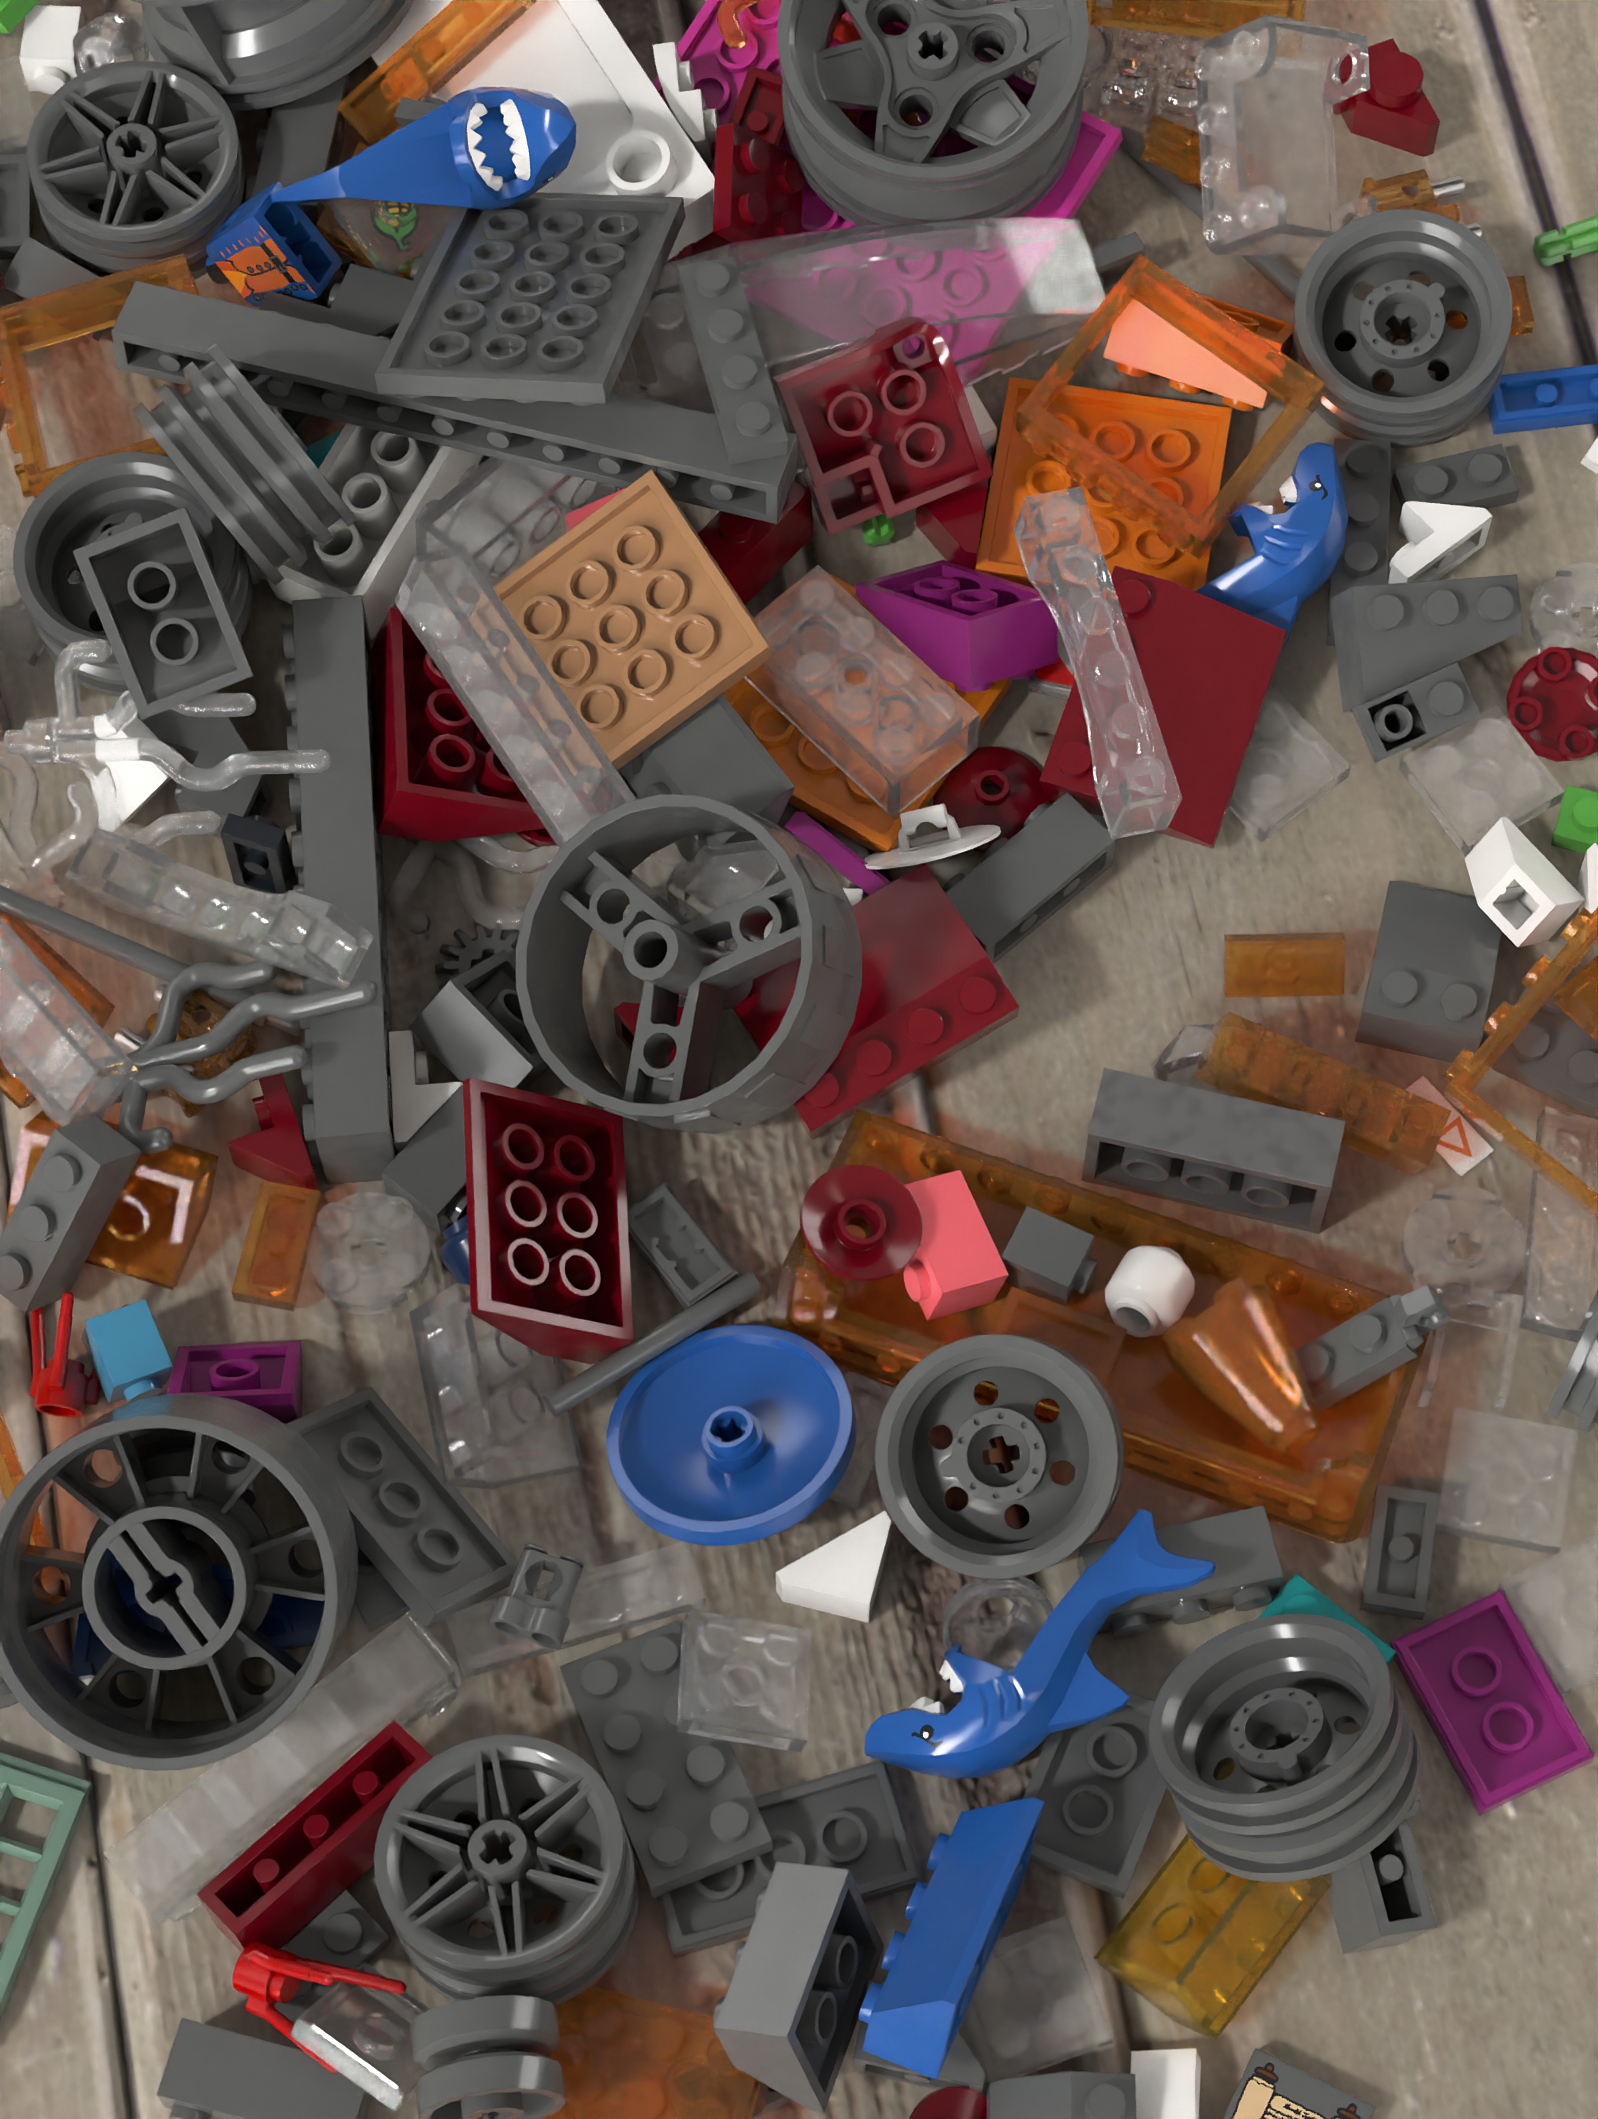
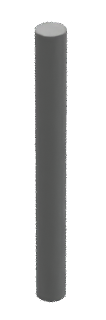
[543,1271,762,1417]

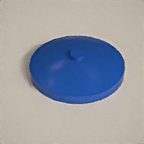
[606,1325,857,1546]

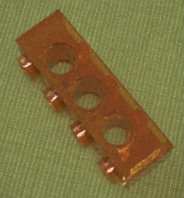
[1192,1011,1451,1176]

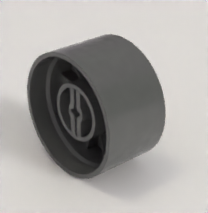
[0,1393,358,1771]

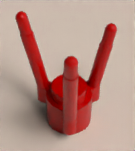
[29,1291,129,1418]
[232,1941,407,2073]

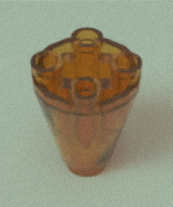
[1162,1278,1324,1457]

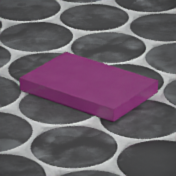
[1389,1589,1595,1816]

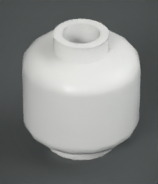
[1105,1245,1195,1337]

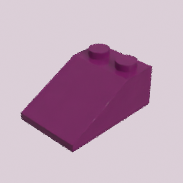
[856,560,1058,692]

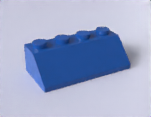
[858,1797,1044,2080]

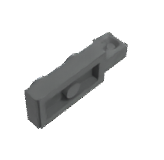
[1282,1284,1452,1415]

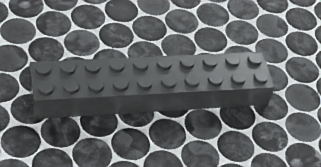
[282,595,397,1185]

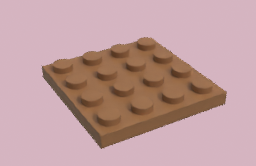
[466,469,777,792]

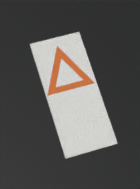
[1390,1076,1494,1176]

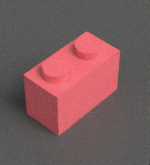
[904,1170,1009,1321]

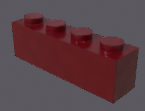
[698,480,814,605]
[196,1720,433,1953]

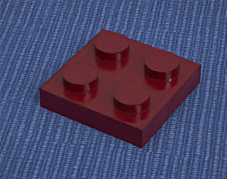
[713,122,804,270]

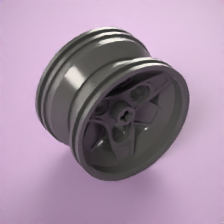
[777,0,1089,246]

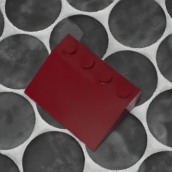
[1039,566,1287,849]
[370,607,569,842]
[733,863,1019,1139]
[463,1077,634,1365]

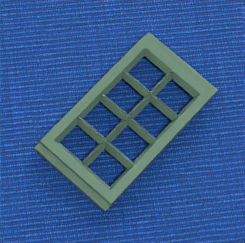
[0,1752,93,2019]

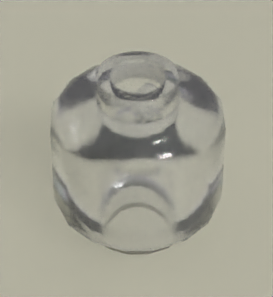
[70,12,149,76]

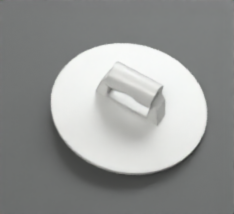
[864,803,1001,869]

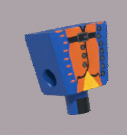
[206,181,343,307]

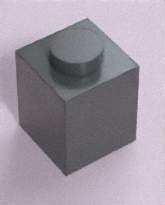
[1001,1206,1099,1309]

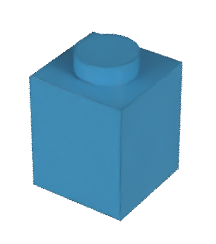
[82,1299,173,1404]

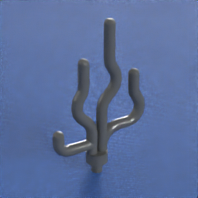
[73,958,378,1155]

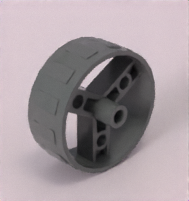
[516,794,862,1134]

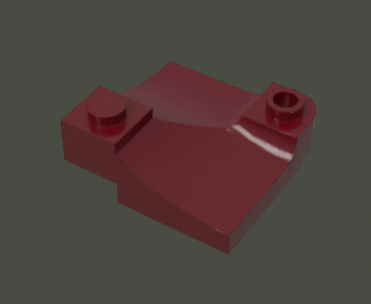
[773,317,994,535]

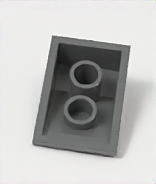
[73,507,254,720]
[1355,881,1501,1067]

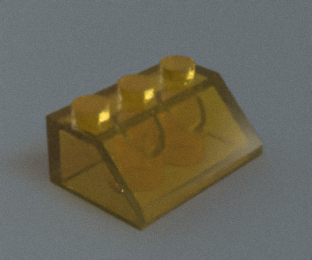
[1094,1833,1330,2041]

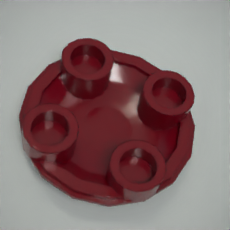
[1506,646,1598,762]

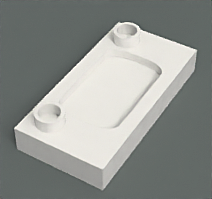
[371,0,715,261]

